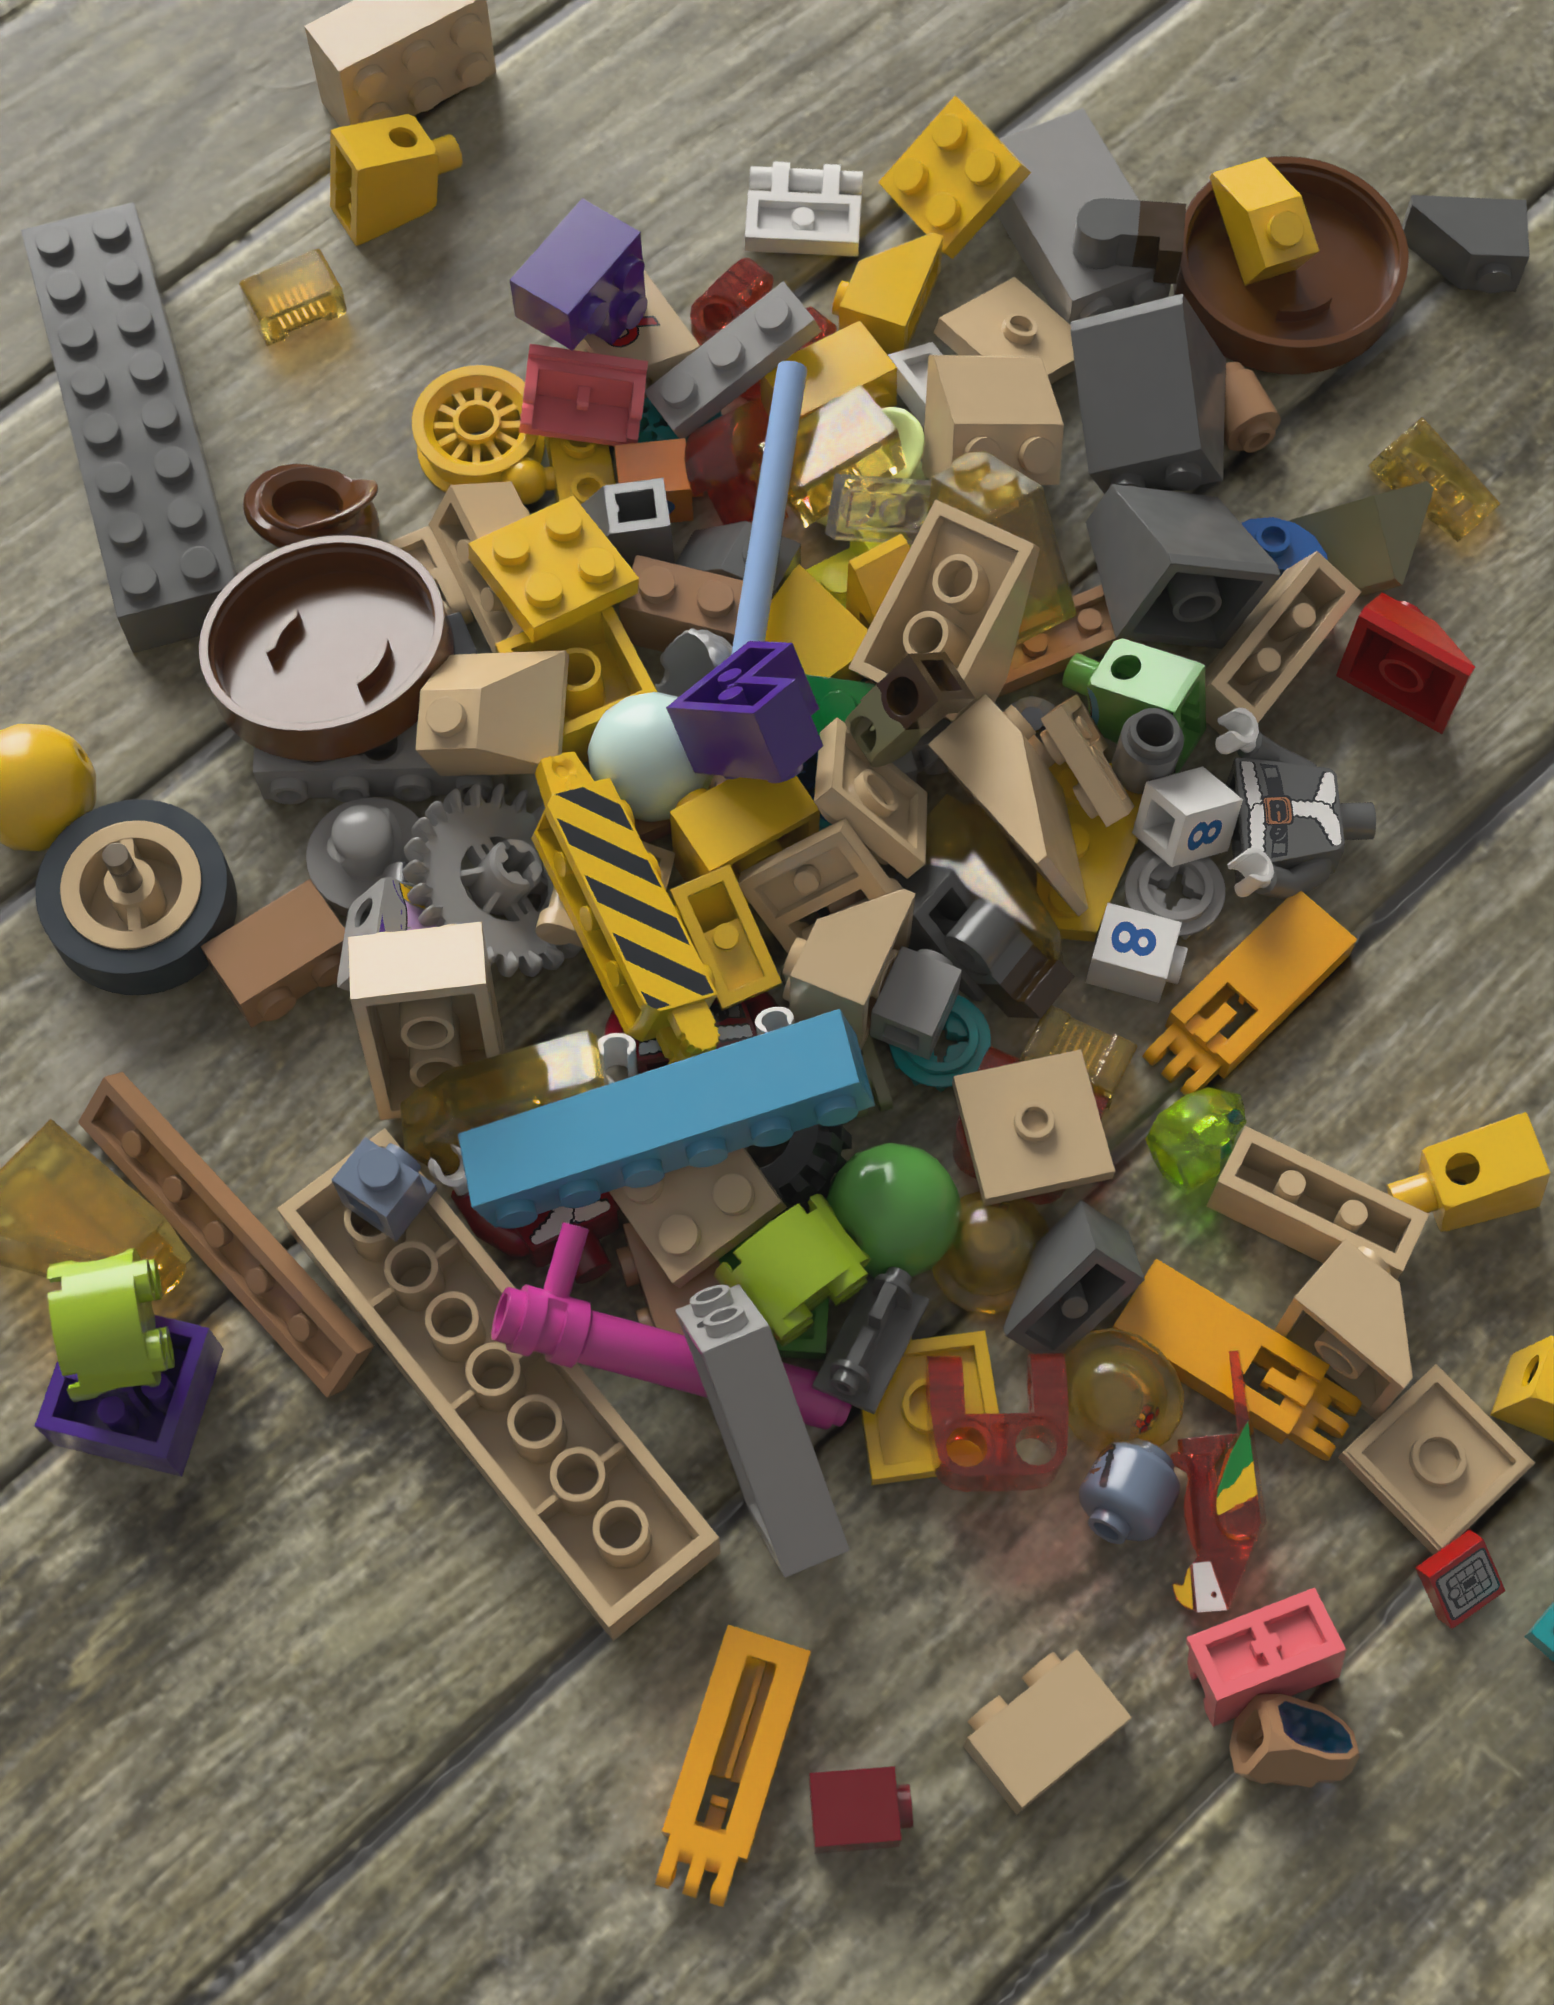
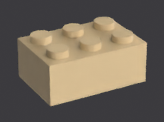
[304,0,497,127]
[348,922,509,1120]

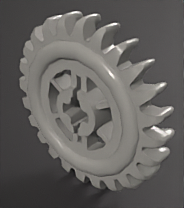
[402,783,582,977]

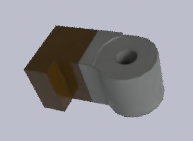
[1072,198,1186,284]
[944,898,1075,1019]

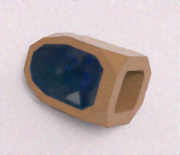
[1229,1694,1359,1788]

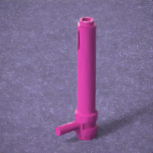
[491,1222,851,1430]

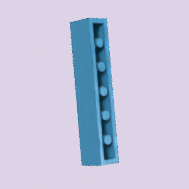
[458,1009,875,1228]

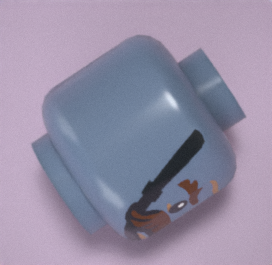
[1079,1438,1180,1544]

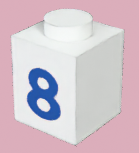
[1132,767,1243,867]
[1086,902,1188,1003]

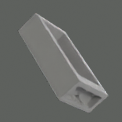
[675,1284,850,1578]

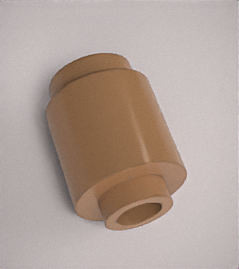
[1224,362,1281,452]

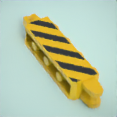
[531,751,721,1064]

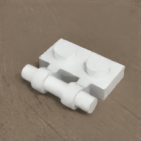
[745,162,863,257]

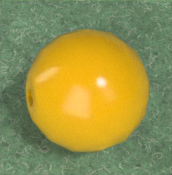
[0,724,97,851]

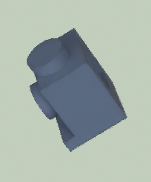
[331,1137,437,1242]

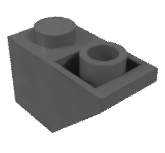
[581,478,675,568]

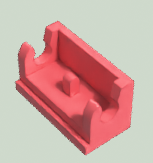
[519,344,648,446]
[1186,1587,1346,1727]

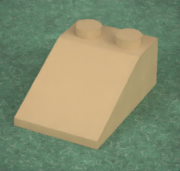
[849,499,1040,723]
[928,694,1088,917]

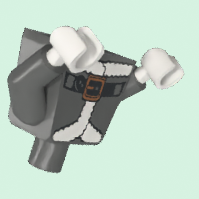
[1215,708,1376,901]

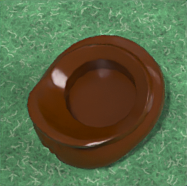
[243,464,379,548]

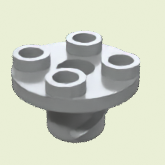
[306,798,419,917]

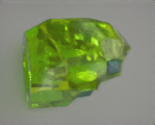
[1145,1087,1247,1195]

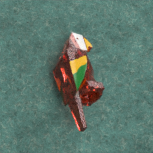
[1170,1350,1267,1612]

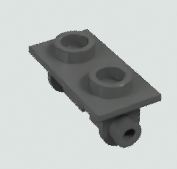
[812,1267,930,1414]

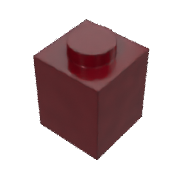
[809,1766,913,1854]

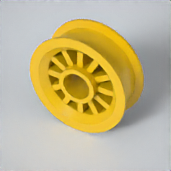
[412,365,545,493]

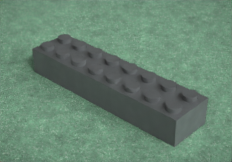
[21,202,237,653]

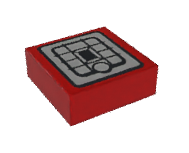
[1415,1529,1506,1629]

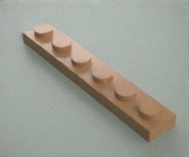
[78,1072,374,1398]

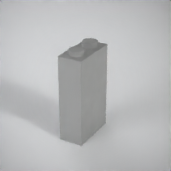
[996,108,1171,325]

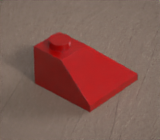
[1336,593,1475,734]

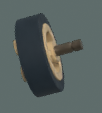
[36,799,237,995]

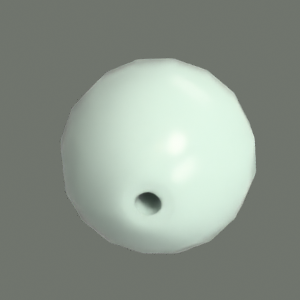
[588,692,714,822]

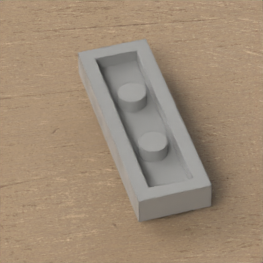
[645,281,821,439]

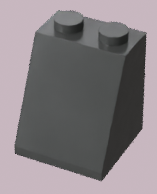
[1070,294,1226,494]
[1086,484,1280,649]

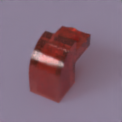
[685,398,789,525]

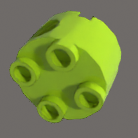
[713,1194,871,1347]
[47,1248,175,1402]

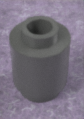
[1111,708,1184,795]

